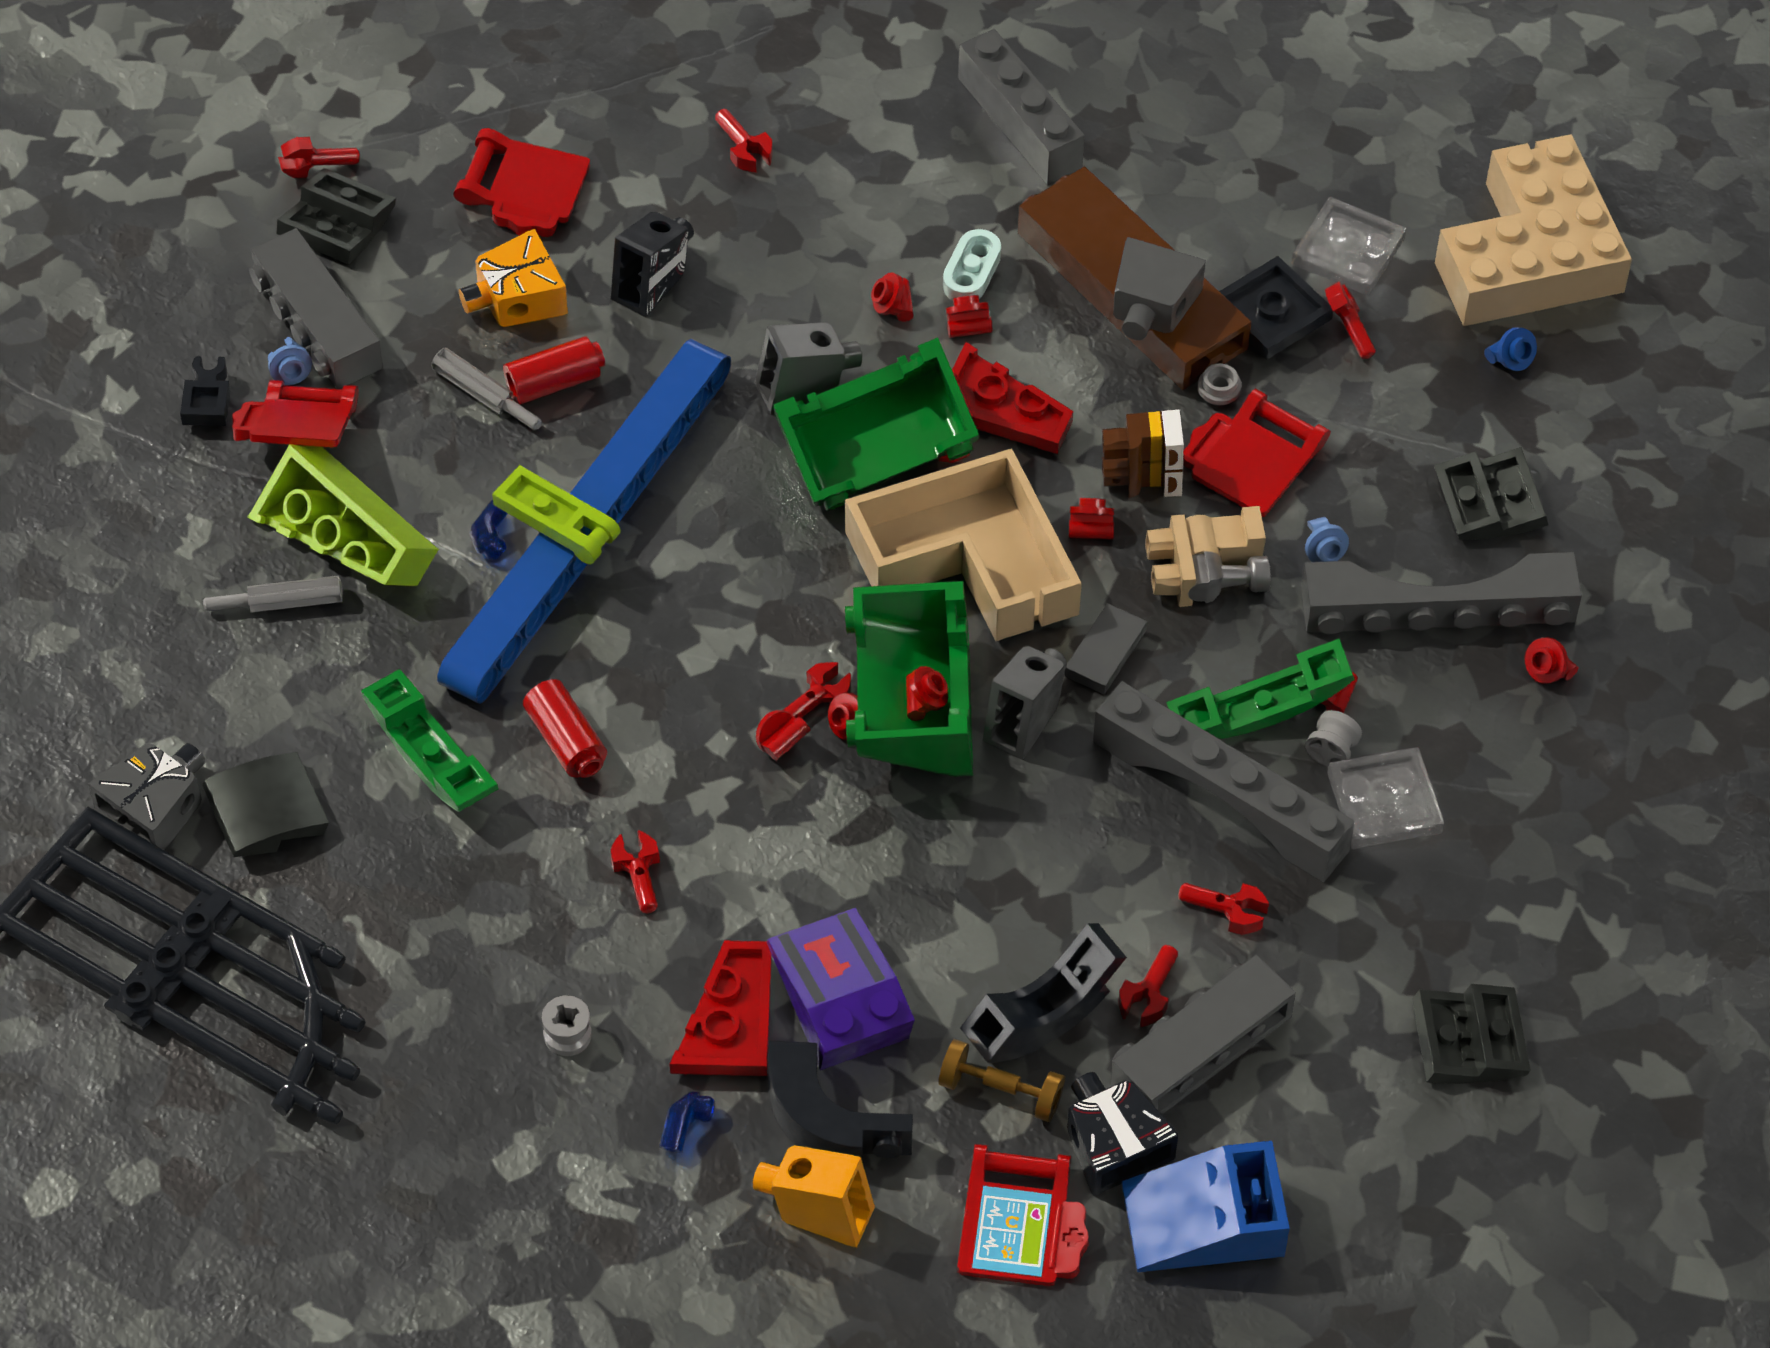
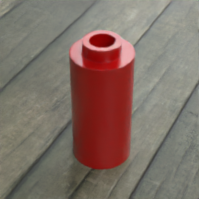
[503,336,605,405]
[523,679,607,778]

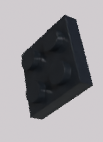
[1219,256,1333,360]

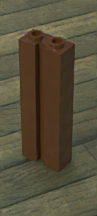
[1018,166,1251,390]

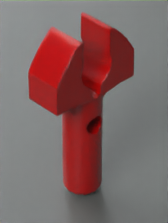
[715,109,773,172]
[278,137,360,178]
[1325,281,1376,359]
[783,662,851,718]
[610,830,660,914]
[1178,883,1269,935]
[1118,945,1178,1027]

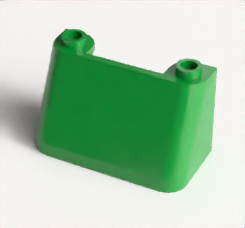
[773,337,979,511]
[845,581,973,777]

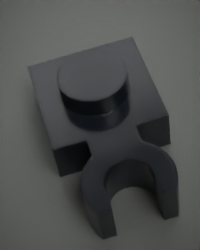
[180,356,231,426]

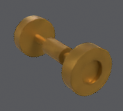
[938,1039,1065,1122]

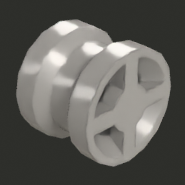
[1305,710,1362,769]
[542,995,592,1056]

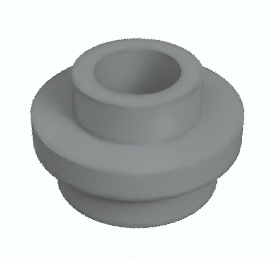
[1198,363,1242,405]

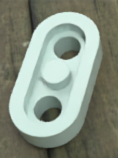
[943,229,1001,301]

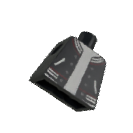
[610,212,694,317]
[1067,1072,1178,1196]

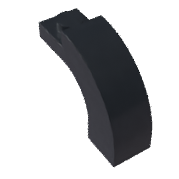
[960,923,1127,1063]
[768,1041,913,1160]

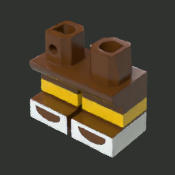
[1102,409,1184,498]

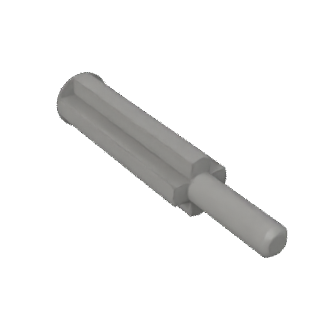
[431,347,542,430]
[203,575,343,613]

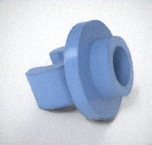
[268,337,312,385]
[1305,517,1349,562]

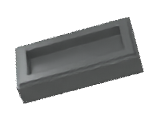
[1064,603,1147,695]

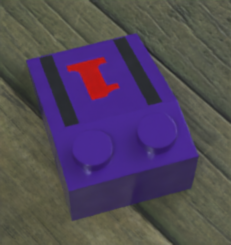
[767,908,915,1071]

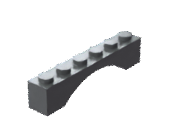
[1301,552,1582,634]
[1093,681,1355,883]

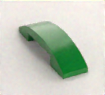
[1166,639,1355,739]
[361,669,499,812]

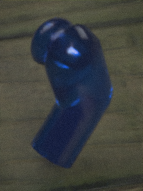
[469,500,508,561]
[659,1091,715,1153]

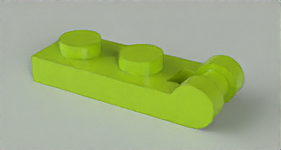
[492,465,621,565]

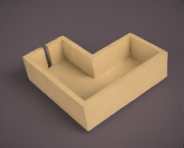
[1435,134,1632,326]
[845,448,1082,641]

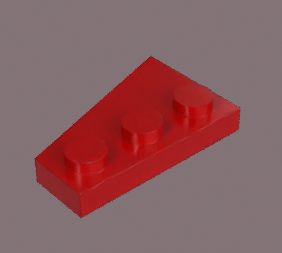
[952,342,1073,454]
[669,940,772,1076]

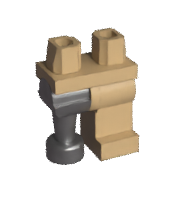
[1145,506,1271,607]

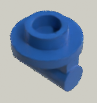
[1484,327,1537,371]

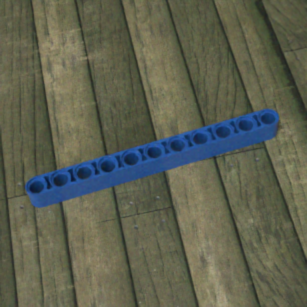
[437,339,731,703]

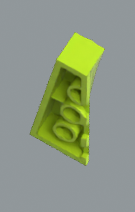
[247,444,439,586]

